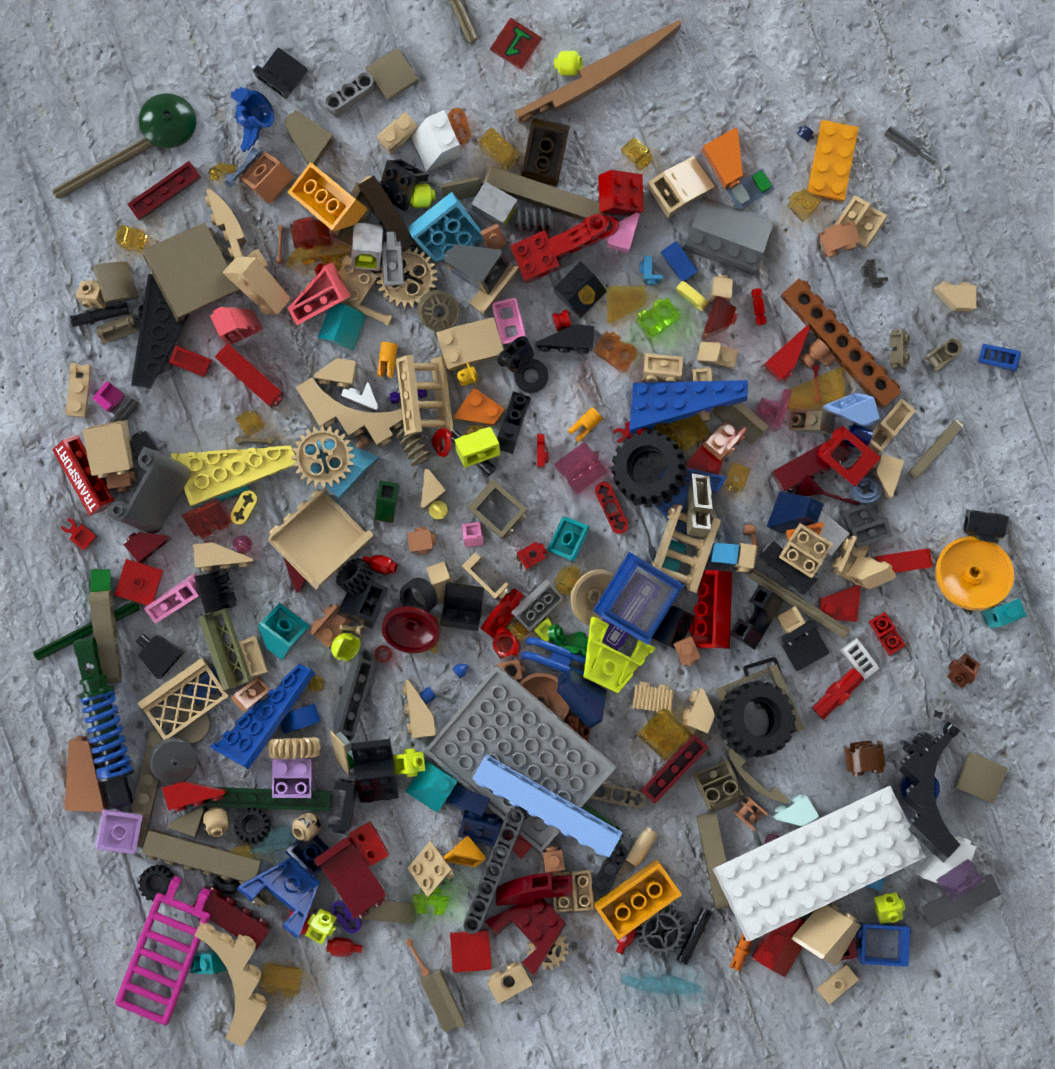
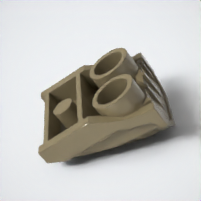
[692,759,744,812]

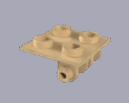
[337,255,378,308]
[407,841,454,897]

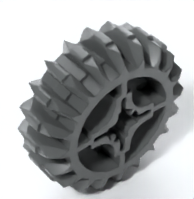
[635,905,688,958]

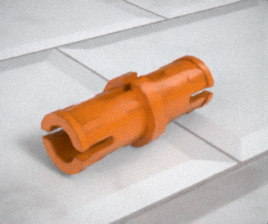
[730,933,752,971]

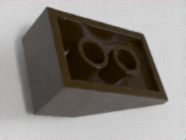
[521,118,570,186]

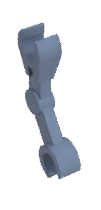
[223,147,261,188]

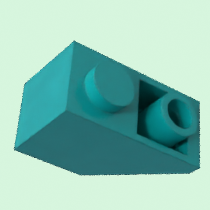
[190,950,228,974]

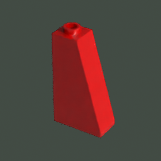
[215,343,284,408]

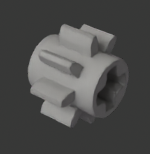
[928,697,954,721]

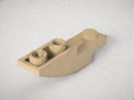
[205,189,247,259]

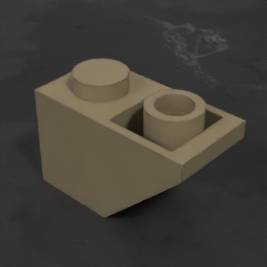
[789,411,836,434]

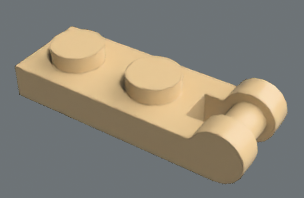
[66,363,92,418]

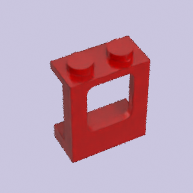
[817,425,881,487]

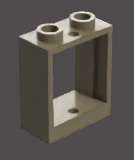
[467,479,527,539]

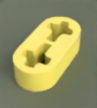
[675,281,709,311]
[231,490,258,525]

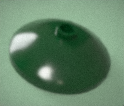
[139,93,196,148]

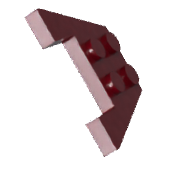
[485,898,566,977]

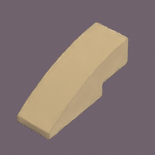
[863,398,916,455]

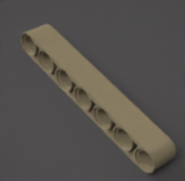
[480,166,607,221]

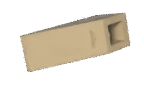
[193,543,256,571]
[403,680,436,738]

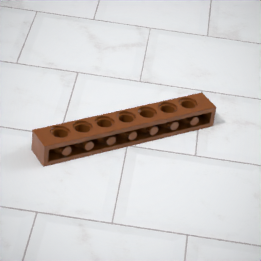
[780,278,901,409]

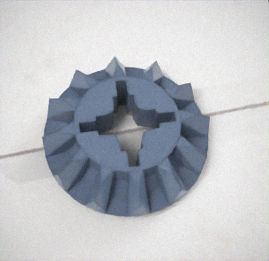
[850,475,882,505]

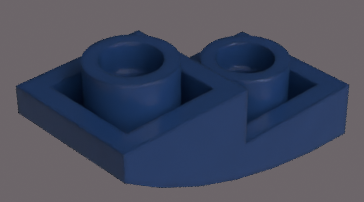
[446,786,490,818]

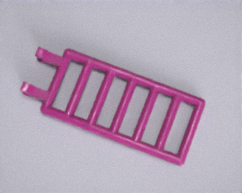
[115,876,211,1025]

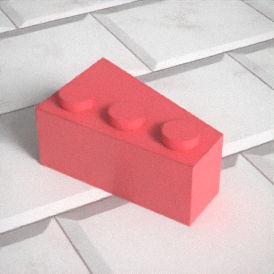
[287,262,351,325]
[210,307,263,346]

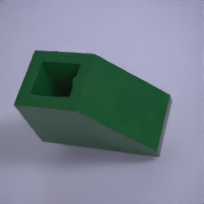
[375,480,400,523]

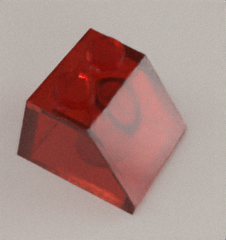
[182,498,233,539]

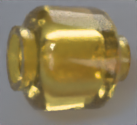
[554,566,582,595]

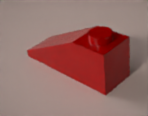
[763,325,810,382]

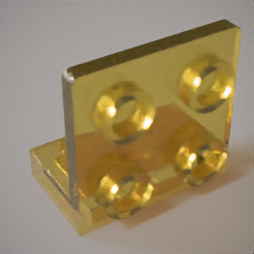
[654,413,711,452]

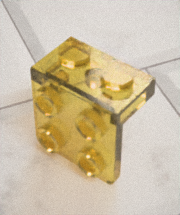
[636,708,691,761]

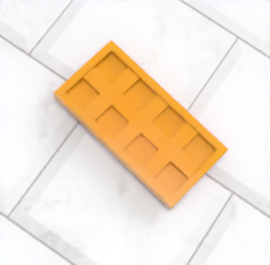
[807,120,859,202]

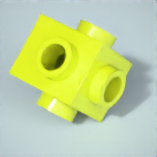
[393,748,425,777]
[874,892,905,924]
[305,908,337,945]

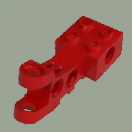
[510,214,619,284]

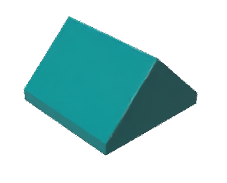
[318,304,367,351]
[547,516,590,563]

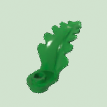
[548,623,589,656]

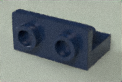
[458,810,503,846]

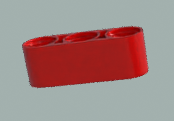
[875,548,933,573]

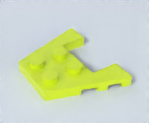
[583,617,655,693]

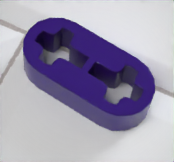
[331,900,362,934]

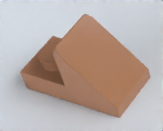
[231,676,271,712]

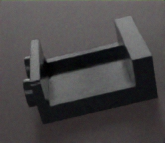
[328,779,357,834]

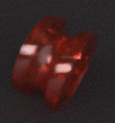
[374,645,392,663]

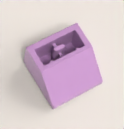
[272,757,314,798]

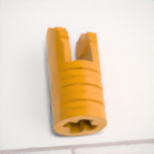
[377,342,398,378]
[568,407,603,443]

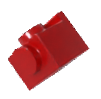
[516,542,547,570]

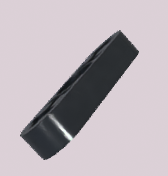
[592,843,627,896]

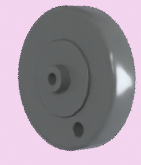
[150,737,197,784]

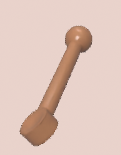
[276,225,283,264]
[406,939,429,976]

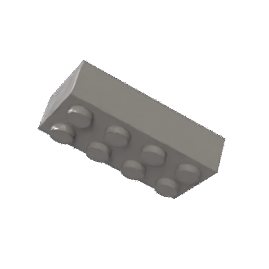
[511,580,564,632]

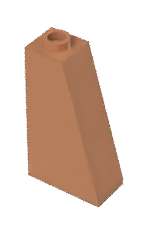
[65,736,108,812]

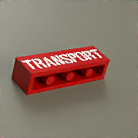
[52,435,115,516]

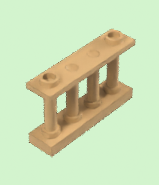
[396,355,453,435]
[649,505,721,593]

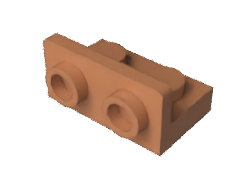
[703,420,747,461]
[310,603,352,648]

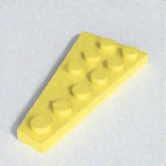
[171,445,297,507]

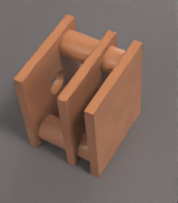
[733,796,768,830]

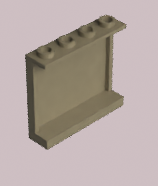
[142,222,240,323]

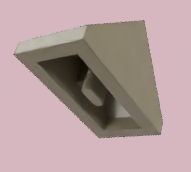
[167,806,207,837]

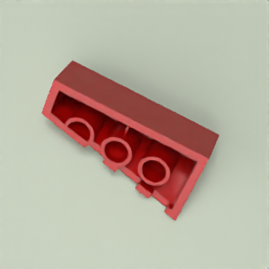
[689,570,732,649]

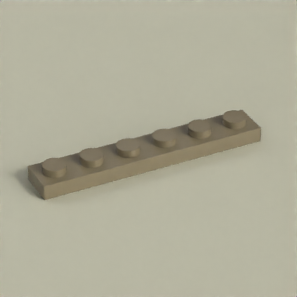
[131,730,169,848]

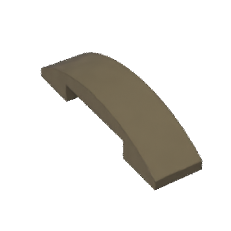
[727,748,790,803]

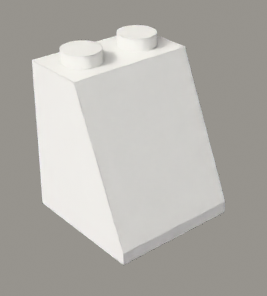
[411,110,461,172]
[916,835,976,892]

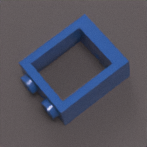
[856,922,910,967]

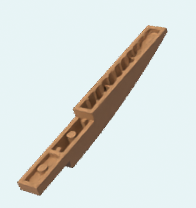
[515,20,682,123]

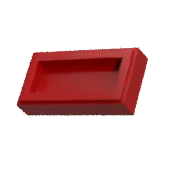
[169,345,212,378]

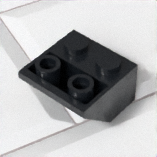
[337,581,388,629]

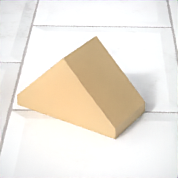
[421,469,446,509]
[426,561,452,604]

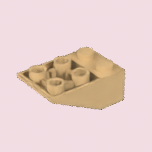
[647,156,715,218]

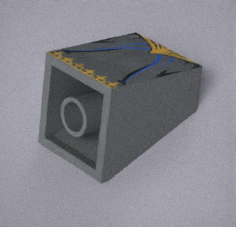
[444,244,509,295]

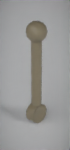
[235,436,275,445]

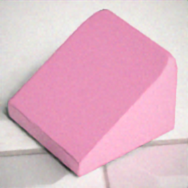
[462,522,484,547]

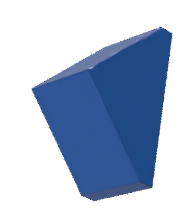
[281,704,321,734]

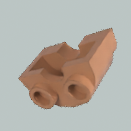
[818,221,861,258]

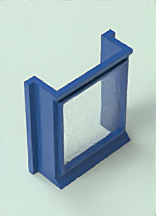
[593,552,685,645]

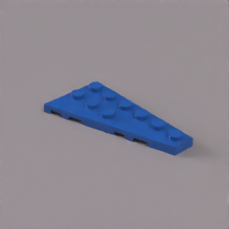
[629,380,748,434]
[210,664,315,770]

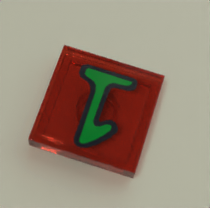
[490,18,542,70]

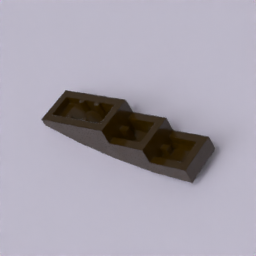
[358,176,416,252]

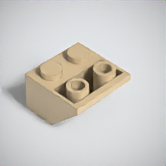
[681,688,715,733]

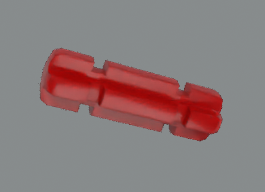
[751,288,767,326]

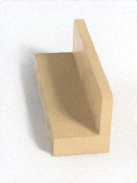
[469,263,519,316]

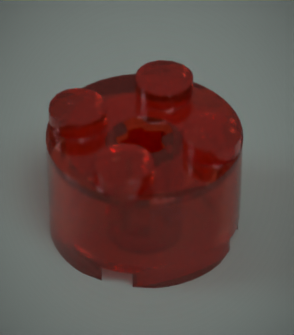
[290,217,332,253]

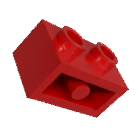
[349,820,390,867]

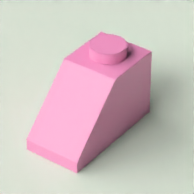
[605,212,640,254]

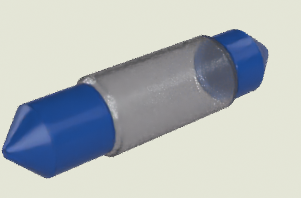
[419,664,468,704]

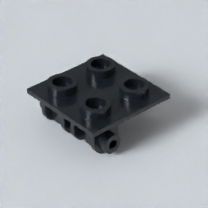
[194,568,237,614]

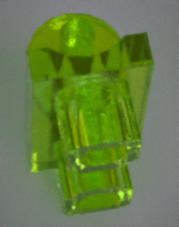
[413,888,449,915]

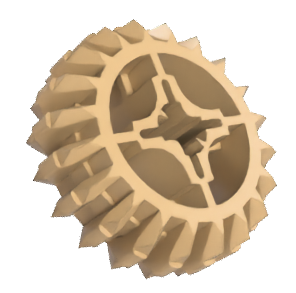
[267,737,320,759]

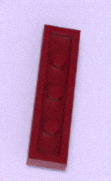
[127,161,201,221]

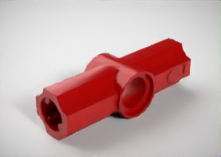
[812,667,864,720]

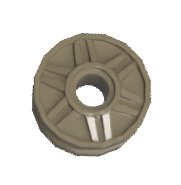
[417,290,460,332]

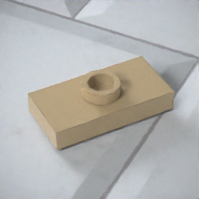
[239,636,269,678]
[816,963,859,1005]

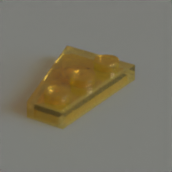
[786,366,846,410]

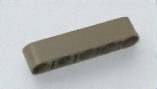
[89,590,122,684]
[696,812,730,910]

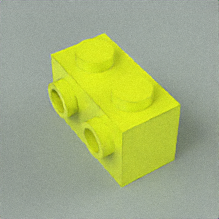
[455,427,500,468]

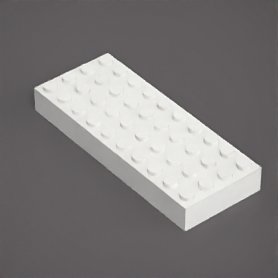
[713,786,926,942]

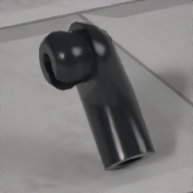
[211,875,240,894]

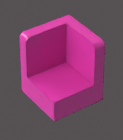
[92,381,125,413]

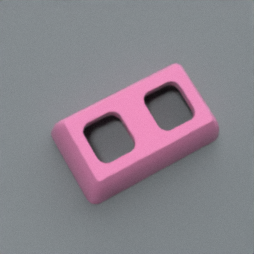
[492,298,526,344]

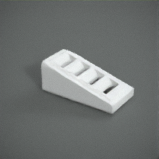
[840,638,879,680]

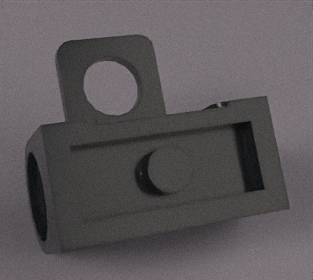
[964,509,1009,543]

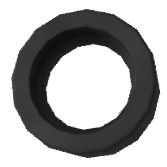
[399,577,438,612]

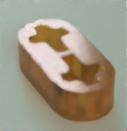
[448,108,471,145]

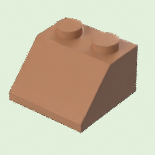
[239,152,294,204]

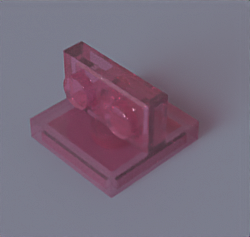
[755,389,792,432]
[554,442,607,495]

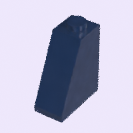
[767,491,824,534]
[557,668,607,729]

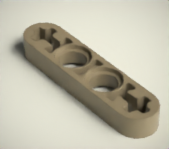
[908,418,965,479]
[589,783,646,808]

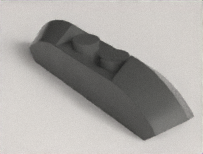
[333,648,376,741]

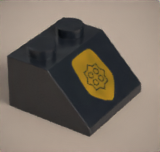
[554,261,607,318]

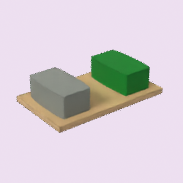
[330,731,354,775]

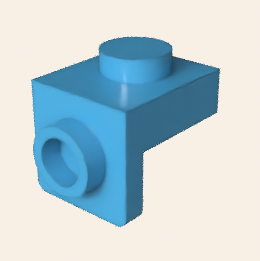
[639,256,663,285]

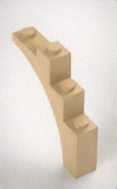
[296,377,422,447]
[194,922,268,1047]

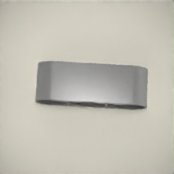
[325,72,375,115]

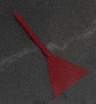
[795,474,859,505]

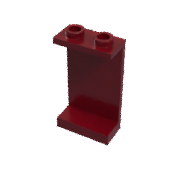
[314,837,388,919]

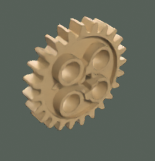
[376,248,438,309]
[291,425,355,489]

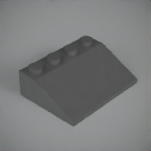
[683,196,774,275]

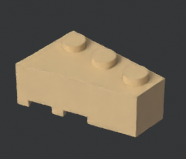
[222,257,291,315]

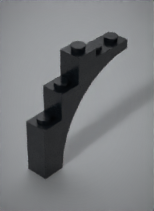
[899,732,961,863]

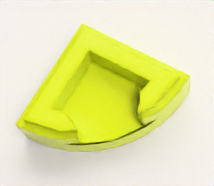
[534,617,552,642]

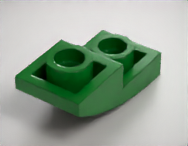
[90,569,111,592]

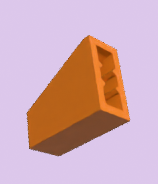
[702,127,743,189]

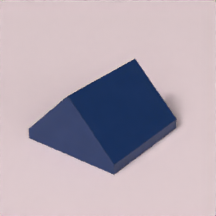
[285,835,330,880]

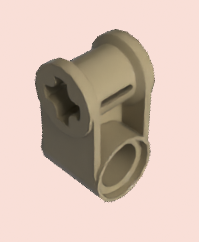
[924,339,962,372]

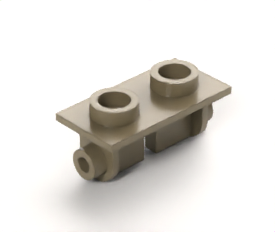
[96,314,139,344]
[890,328,910,369]

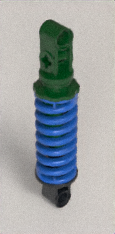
[73,637,134,809]

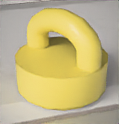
[429,500,448,520]

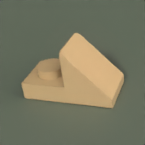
[696,342,738,369]

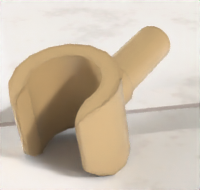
[340,624,368,637]

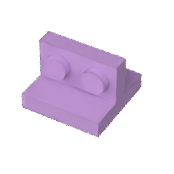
[95,809,143,854]

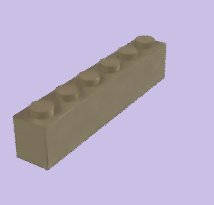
[142,829,263,884]

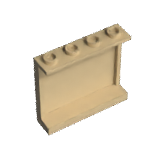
[268,486,374,590]

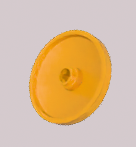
[935,536,1014,611]

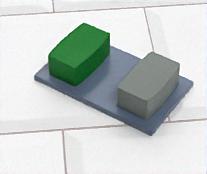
[727,169,775,210]

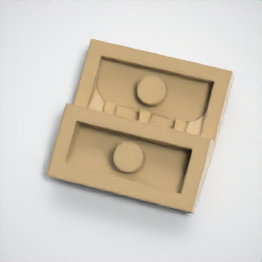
[835,195,888,249]

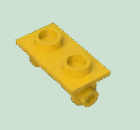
[457,363,479,386]

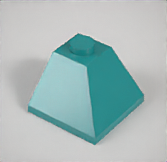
[258,603,310,660]
[405,760,458,813]

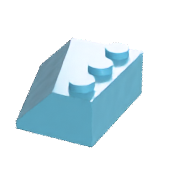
[407,192,484,262]
[305,441,380,499]

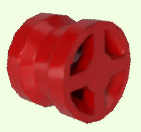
[552,310,572,332]

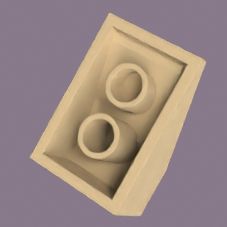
[436,317,504,371]

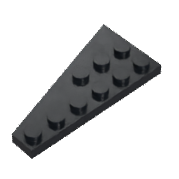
[131,274,191,389]

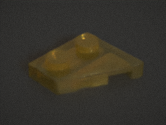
[607,286,645,323]

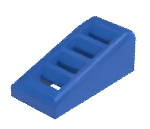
[978,344,1021,372]

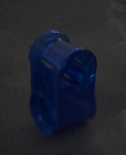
[844,424,873,448]

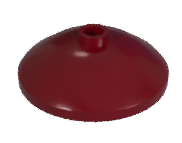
[382,607,440,653]

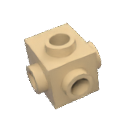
[76,280,106,309]

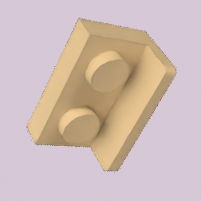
[642,353,683,383]

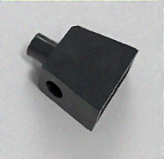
[136,633,185,679]

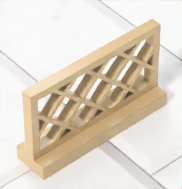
[138,658,229,740]

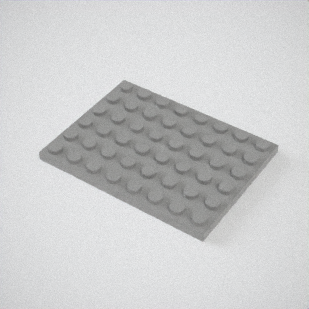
[424,665,616,853]

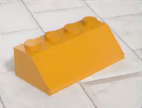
[288,162,368,232]
[594,859,682,940]

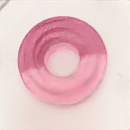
[233,535,252,554]

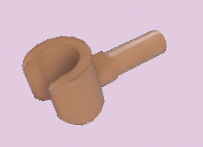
[743,524,759,550]

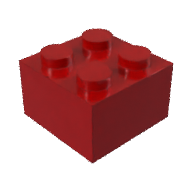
[598,170,644,217]

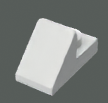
[341,382,379,412]

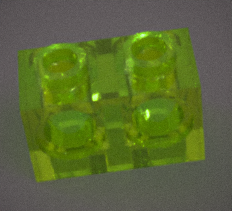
[635,297,681,341]

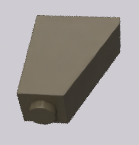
[285,110,335,166]

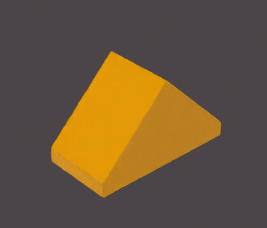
[443,835,486,868]

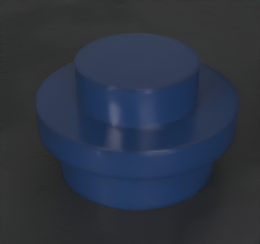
[797,125,814,142]

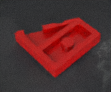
[819,585,861,622]

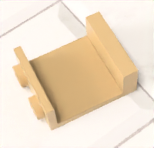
[462,552,509,600]

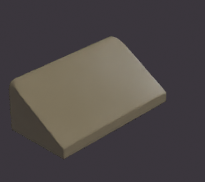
[441,177,481,200]

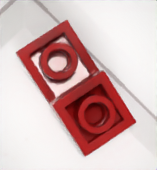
[869,612,906,656]

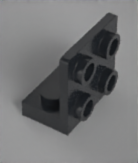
[253,48,308,99]
[380,159,429,211]
[440,582,484,631]
[777,619,829,671]

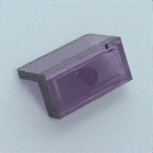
[936,859,986,902]

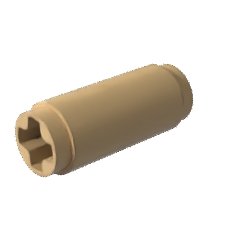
[626,827,658,867]

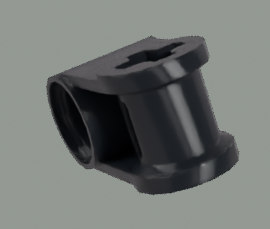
[497,336,534,372]

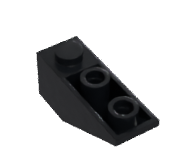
[536,325,594,354]
[497,391,531,454]

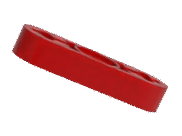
[595,482,628,534]

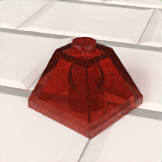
[701,296,738,340]

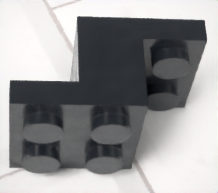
[351,739,399,803]

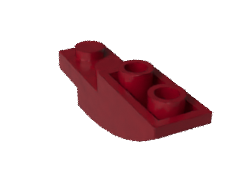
[496,872,573,906]

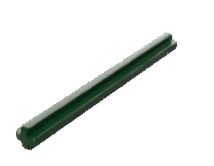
[33,601,140,660]

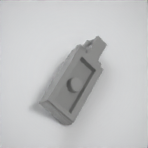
[382,232,404,286]

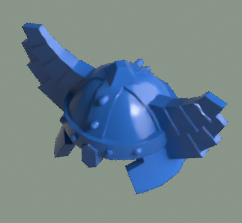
[231,87,274,152]

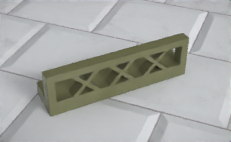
[199,608,252,691]

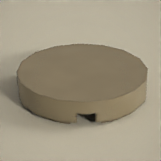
[171,705,211,743]

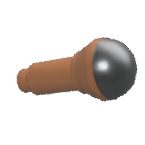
[356,433,371,449]

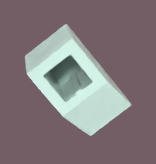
[771,794,819,826]

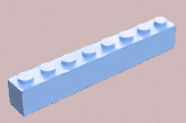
[472,755,623,857]

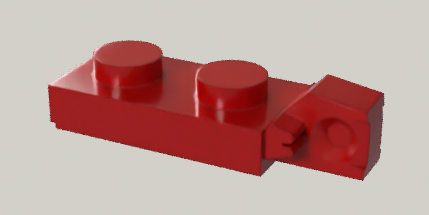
[480,588,524,639]

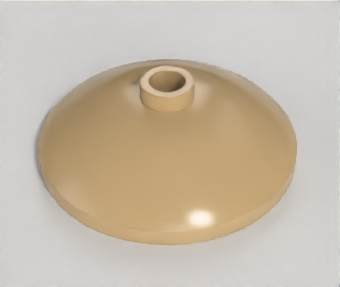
[571,569,623,625]

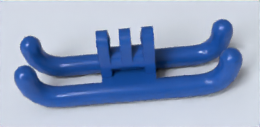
[520,637,586,676]

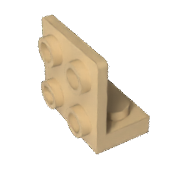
[831,536,869,582]

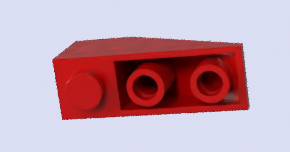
[162,781,228,812]

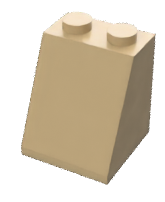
[82,420,133,478]
[792,903,861,966]

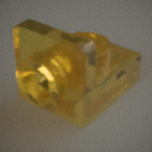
[620,137,653,171]

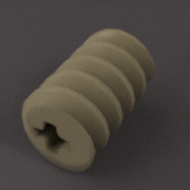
[396,428,433,466]

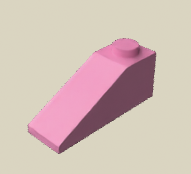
[144,573,200,624]

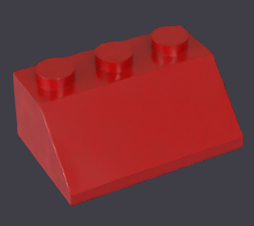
[752,918,805,977]

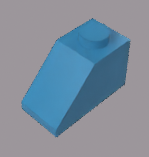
[708,543,739,566]

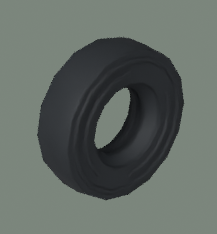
[514,359,548,393]

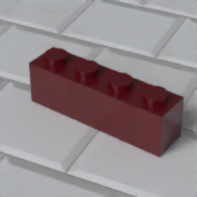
[771,439,851,493]
[640,733,709,804]
[192,885,272,950]

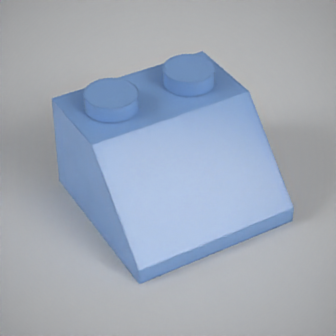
[823,392,880,427]

